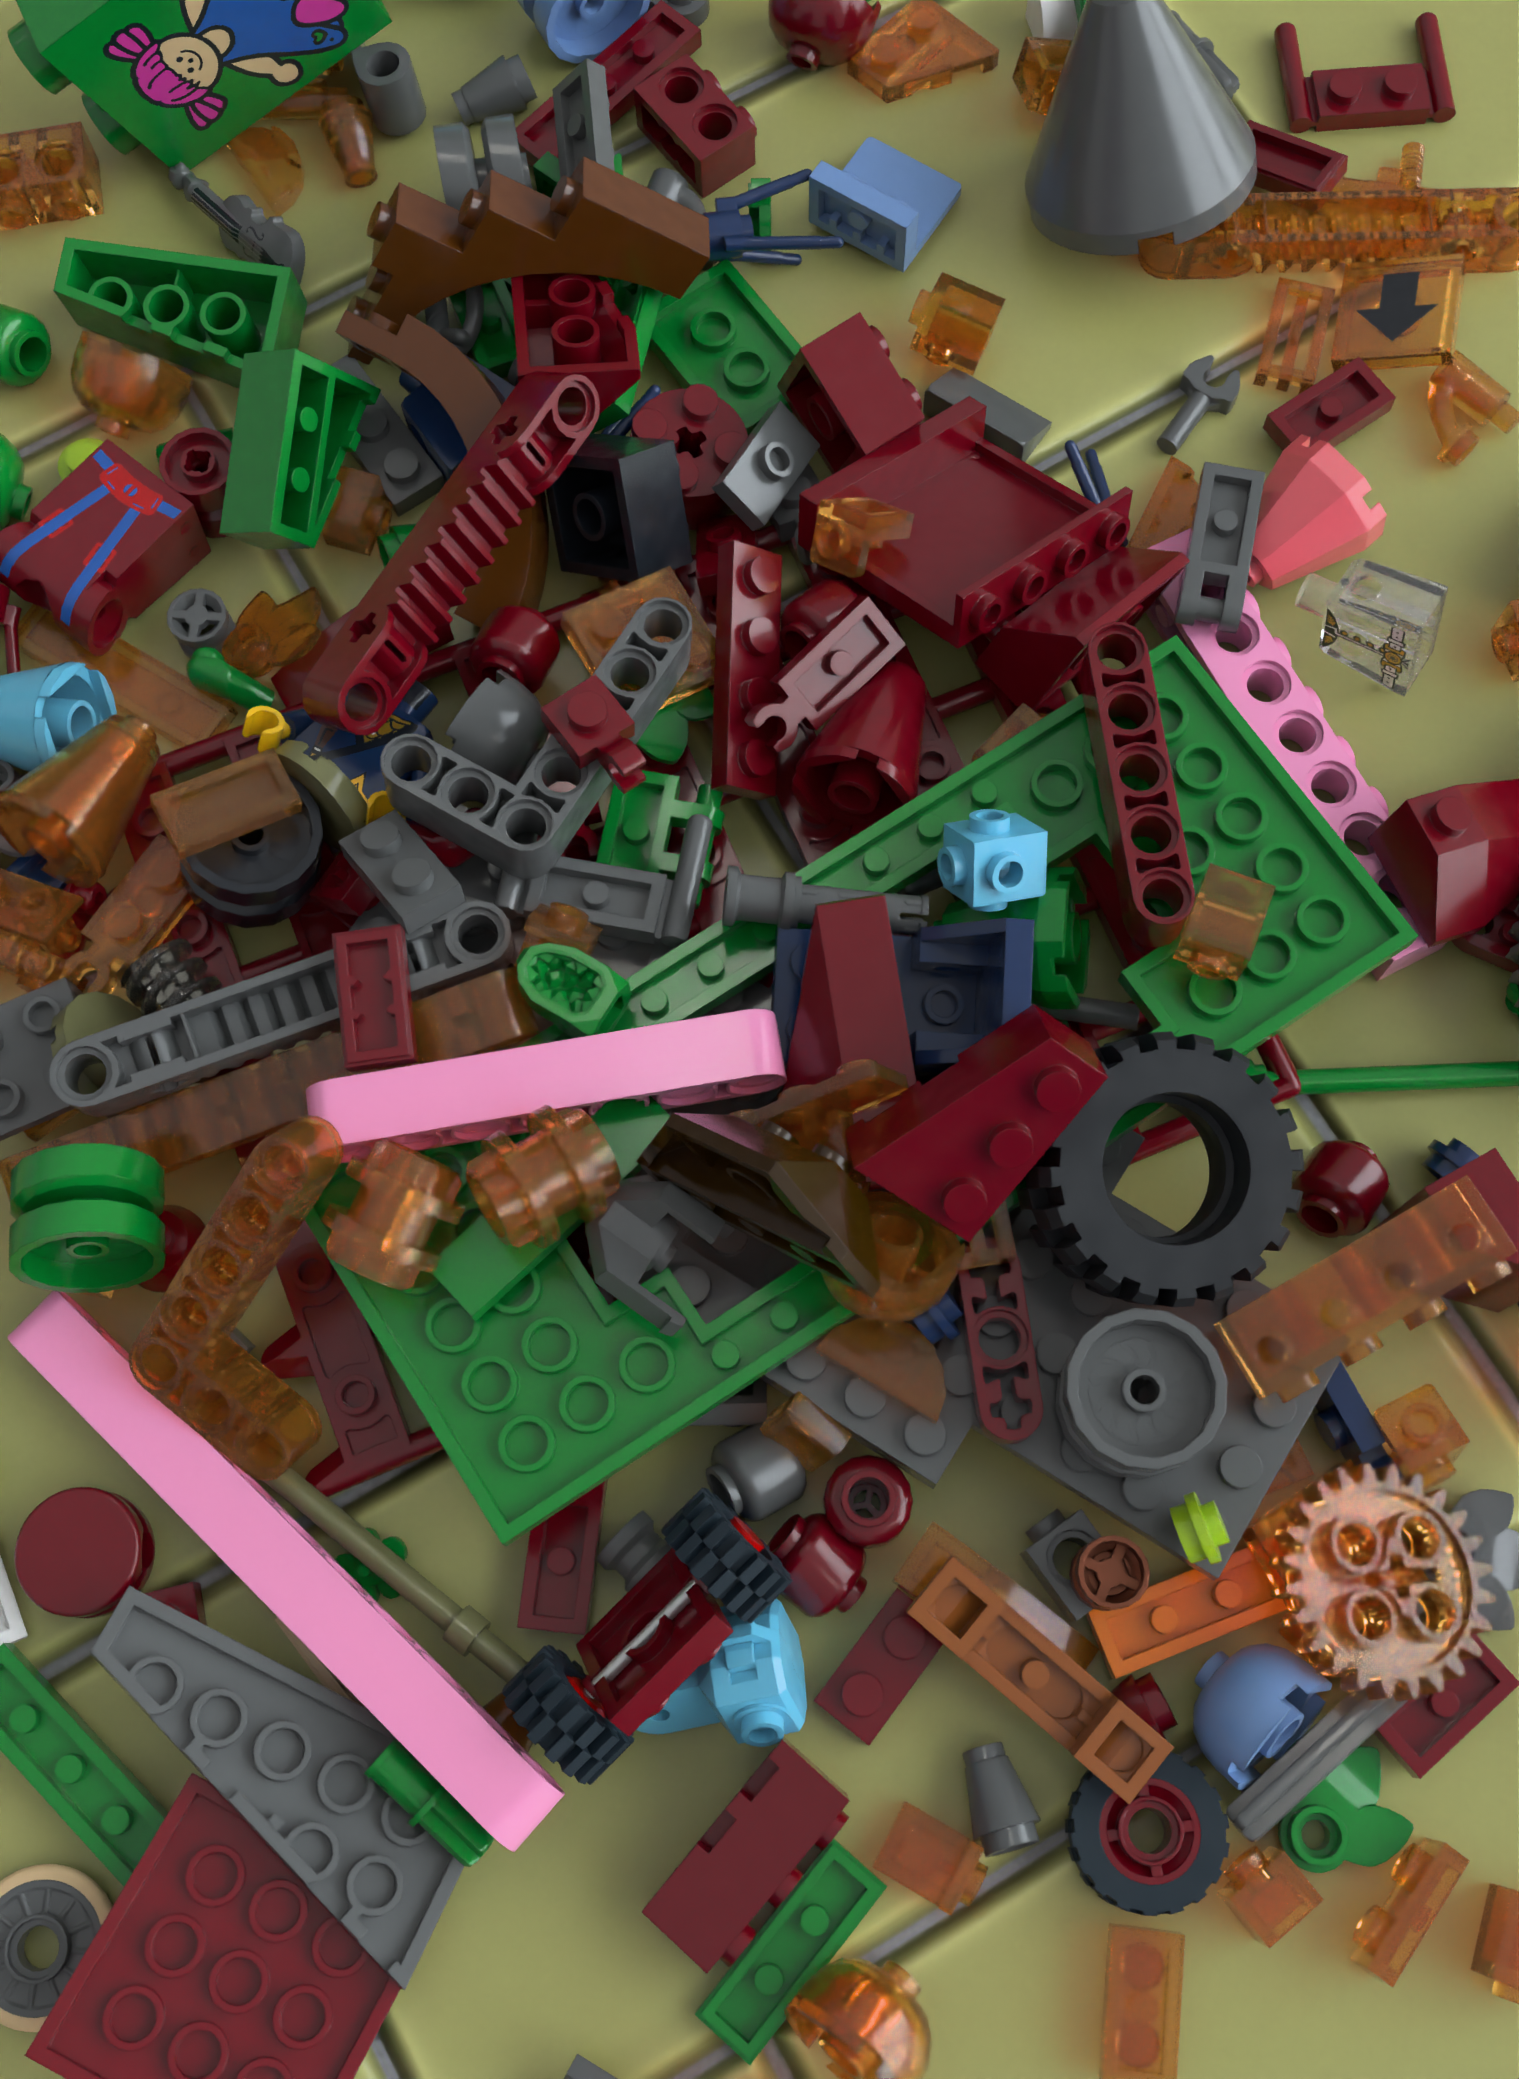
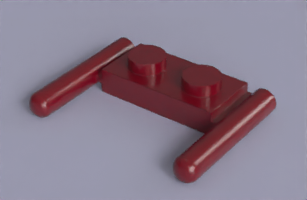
[1274,12,1456,133]

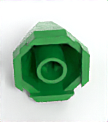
[933,867,1090,1009]

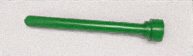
[1245,1058,1519,1095]

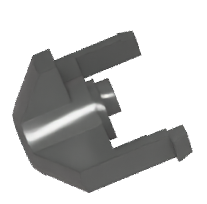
[585,1174,735,1337]

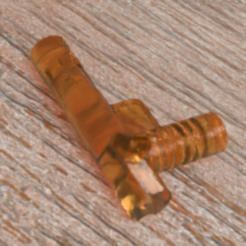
[1326,142,1440,213]

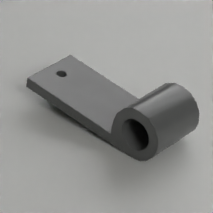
[351,42,426,136]

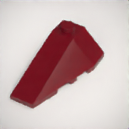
[511,273,641,414]
[777,894,916,1191]

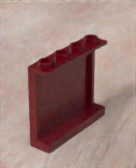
[798,396,1133,649]

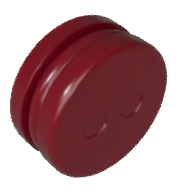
[14,1487,155,1618]

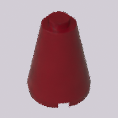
[792,661,927,836]

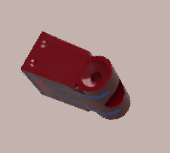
[0,438,211,656]

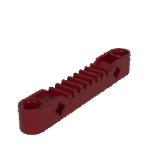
[301,371,600,735]

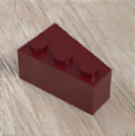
[844,1004,1108,1242]

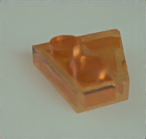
[847,0,999,103]

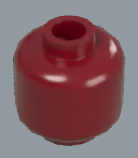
[780,579,862,660]
[469,605,561,694]
[1291,1140,1390,1238]
[823,1455,913,1549]
[768,1513,867,1617]

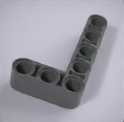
[380,597,692,879]

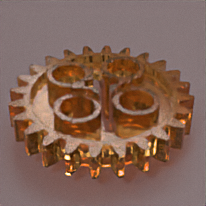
[1269,1463,1496,1702]

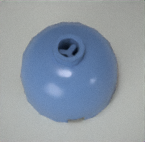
[1193,1643,1332,1791]

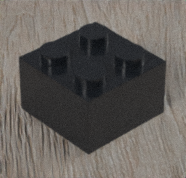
[546,433,693,583]

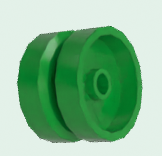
[9,1143,166,1293]

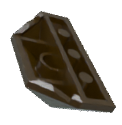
[636,1113,881,1298]

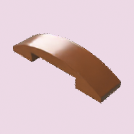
[906,1555,1174,1805]

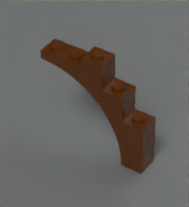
[347,156,710,365]

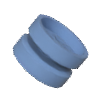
[517,0,651,64]

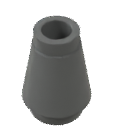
[451,54,538,126]
[962,1742,1041,1857]

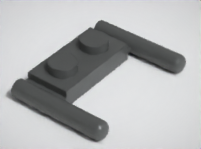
[494,814,713,948]

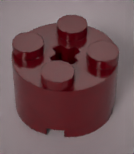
[630,384,748,530]

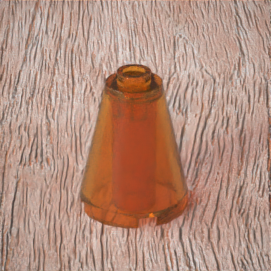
[0,715,160,888]

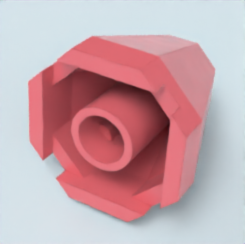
[1247,434,1387,590]

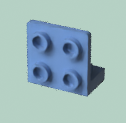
[809,137,961,273]

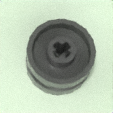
[433,113,532,210]
[1055,1308,1228,1479]

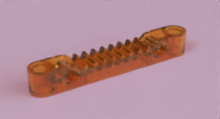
[1138,187,1519,280]

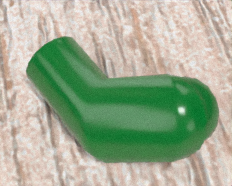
[186,647,275,710]

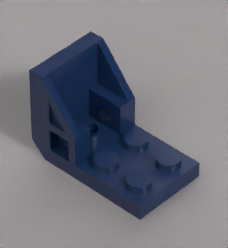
[771,918,1035,1076]

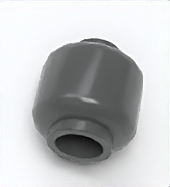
[706,1420,811,1522]

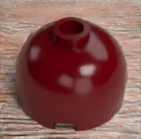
[768,0,881,71]

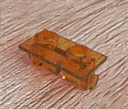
[0,868,84,955]

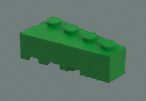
[53,237,308,389]

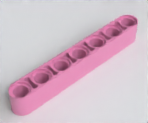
[306,1009,787,1164]

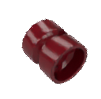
[159,427,232,538]

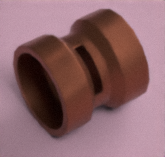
[1069,1535,1150,1611]

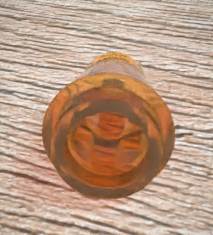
[318,95,378,188]

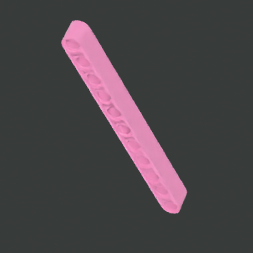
[7,1291,565,1852]

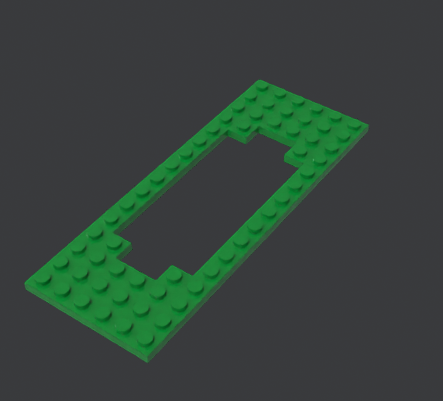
[288,635,1419,1546]

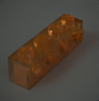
[1213,1175,1518,1404]

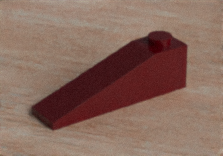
[1367,779,1519,948]

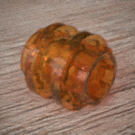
[466,1105,621,1249]
[321,1138,466,1290]

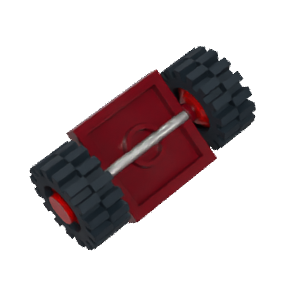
[502,1487,792,1785]

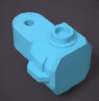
[636,1598,807,1747]

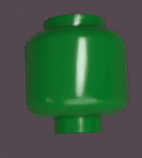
[0,303,52,387]

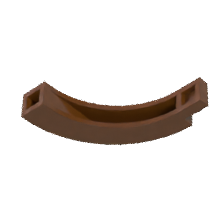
[335,310,549,628]

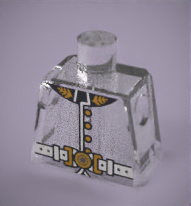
[1295,558,1448,697]

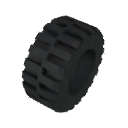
[1016,1031,1304,1307]

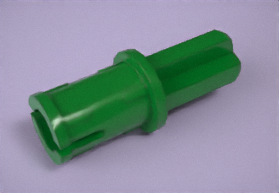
[364,1738,494,1867]

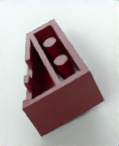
[642,1737,850,1973]

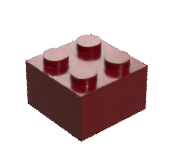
[777,312,925,475]

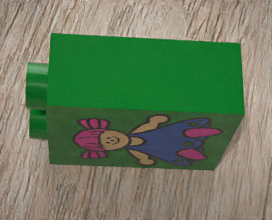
[7,0,392,170]

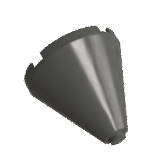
[1025,0,1257,256]

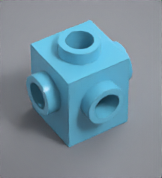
[937,809,1048,912]

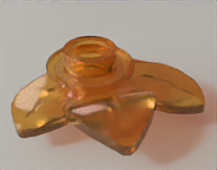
[222,586,322,679]

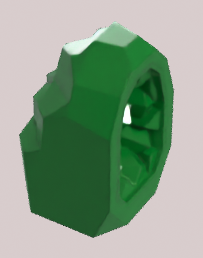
[517,943,632,1038]

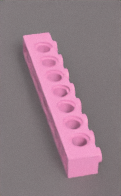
[1146,528,1447,981]

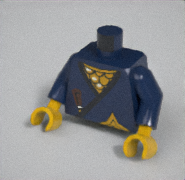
[242,680,438,826]

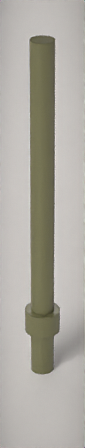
[202,1409,528,1683]

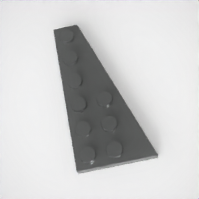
[90,1586,464,1990]

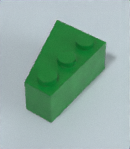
[219,349,381,549]

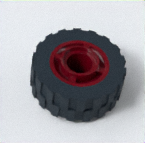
[1065,1752,1230,1916]

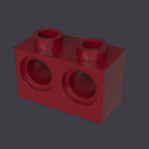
[633,53,757,198]

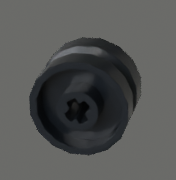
[176,763,323,928]

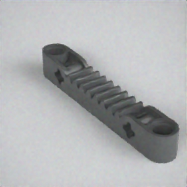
[49,900,514,1117]

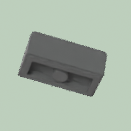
[923,367,1052,462]

